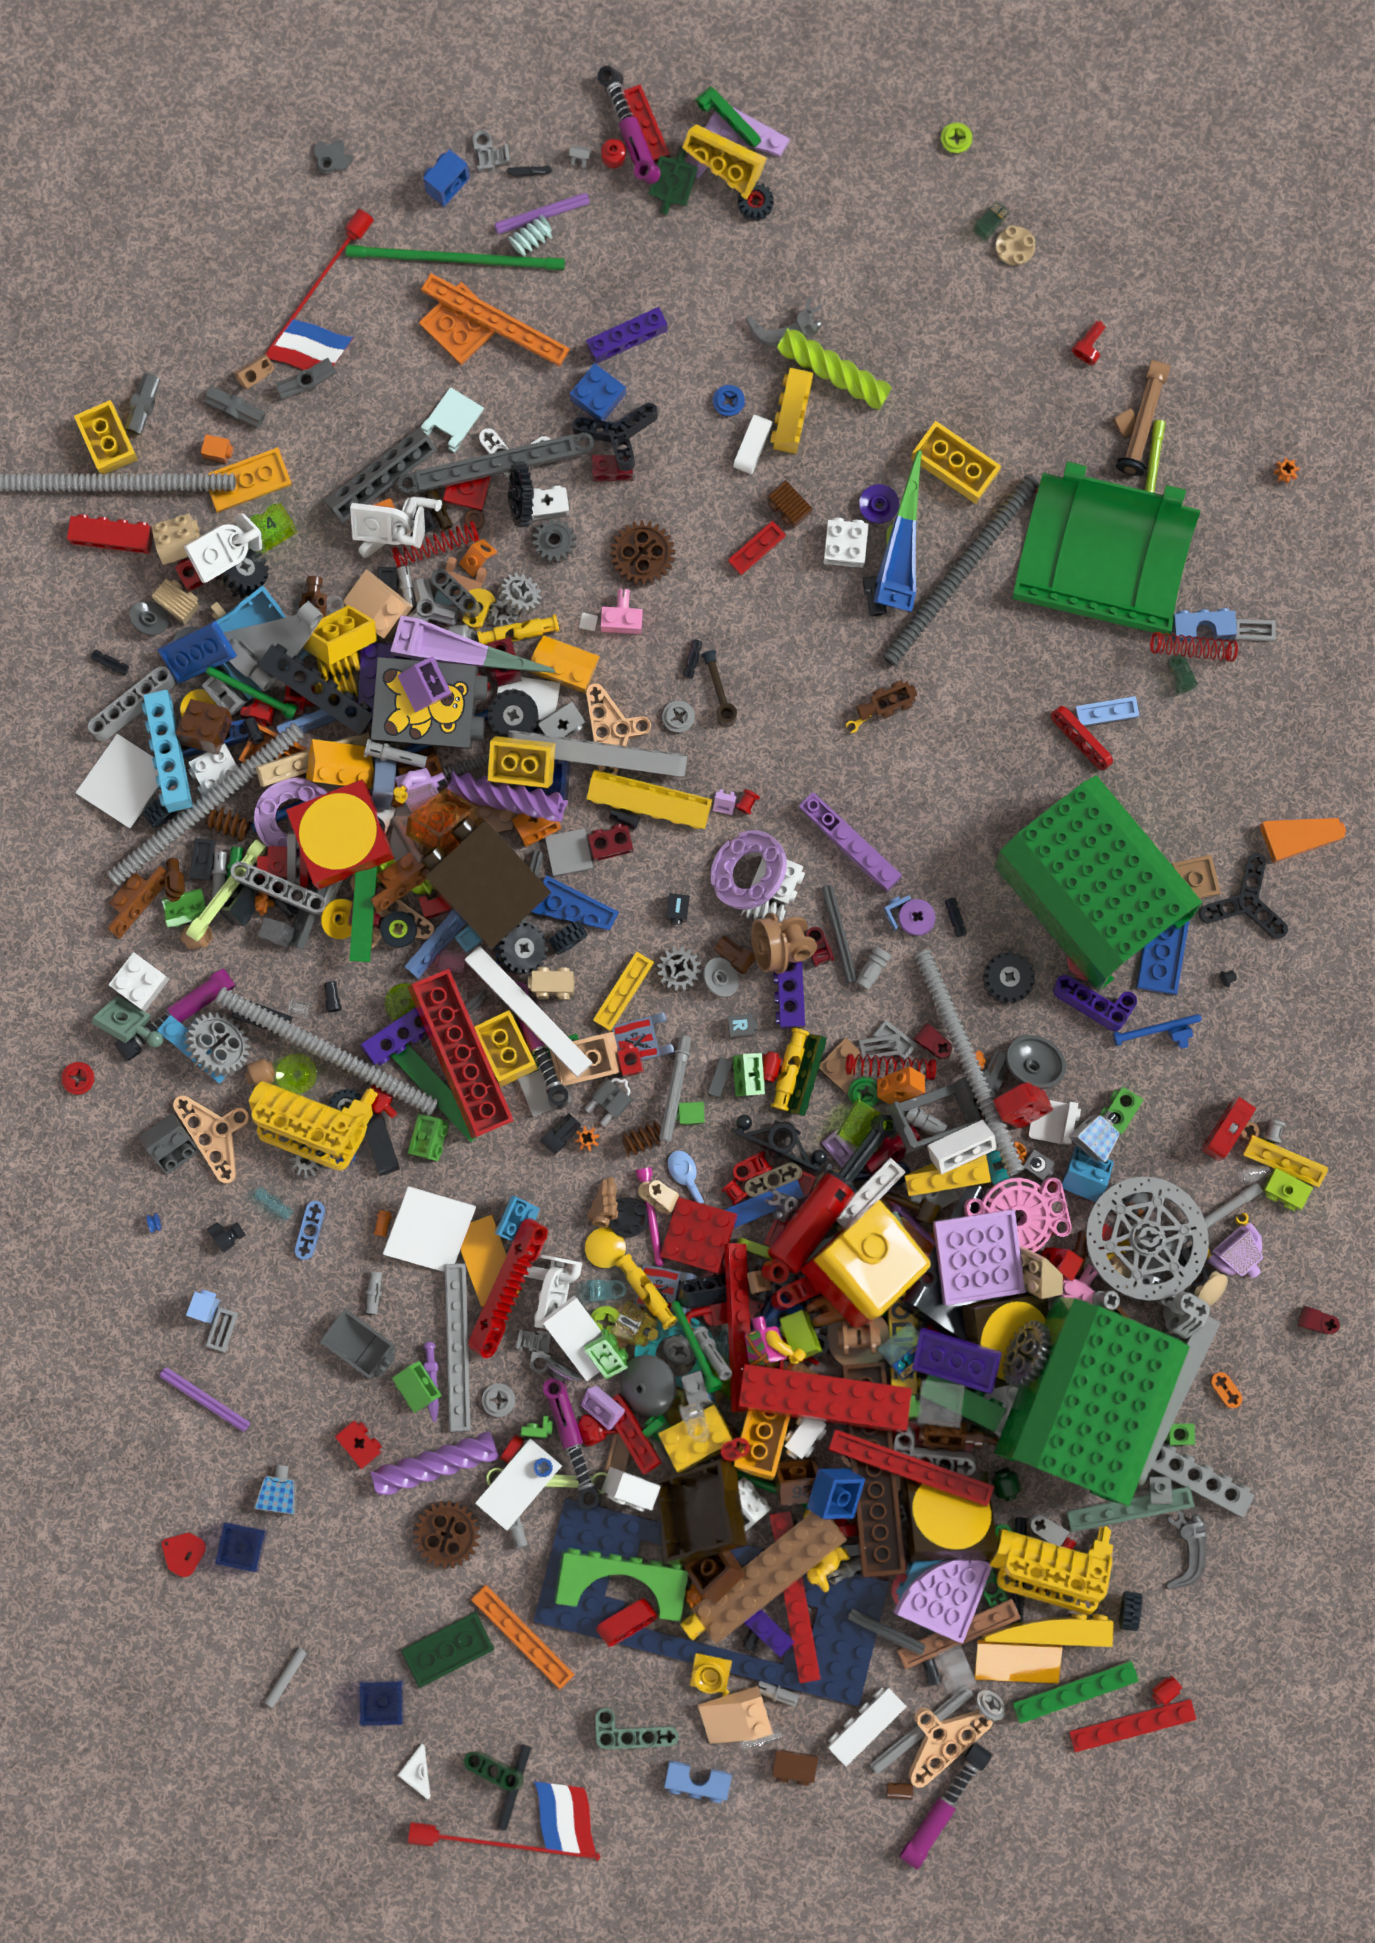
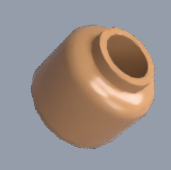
[180,923,213,950]
[244,1058,277,1087]

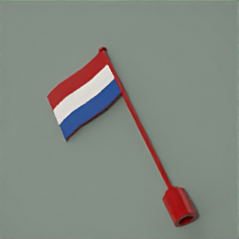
[265,209,374,370]
[408,1781,601,1861]

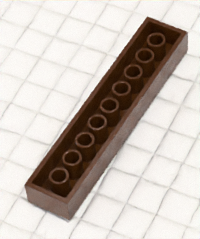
[841,1362,906,1578]

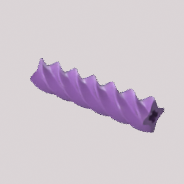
[446,771,568,822]
[370,1431,499,1497]

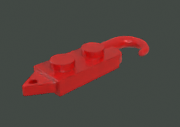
[685,1298,765,1331]

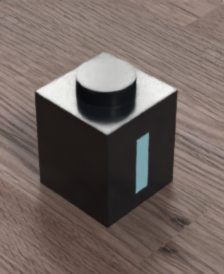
[666,893,690,925]

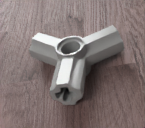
[407,578,459,626]

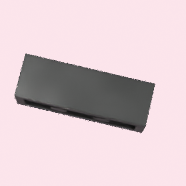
[708,1057,733,1098]

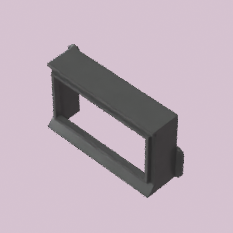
[885,1077,982,1154]

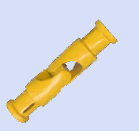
[477,614,560,646]
[770,1028,809,1111]
[616,1254,678,1330]

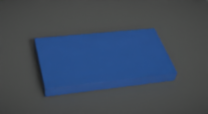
[157,621,237,684]
[1136,921,1189,995]

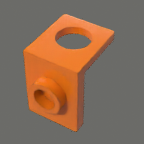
[459,539,498,577]

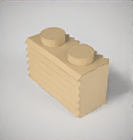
[151,578,200,625]

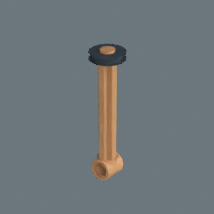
[1116,360,1171,476]

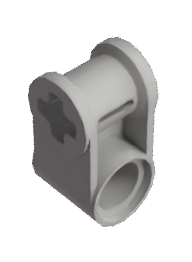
[1028,1514,1070,1546]

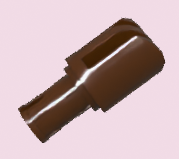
[164,858,185,902]

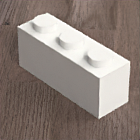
[928,1120,997,1174]

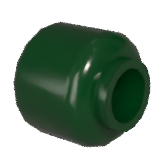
[992,1468,1021,1501]

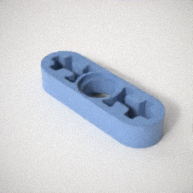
[295,1201,325,1260]

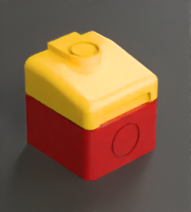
[800,1200,930,1328]

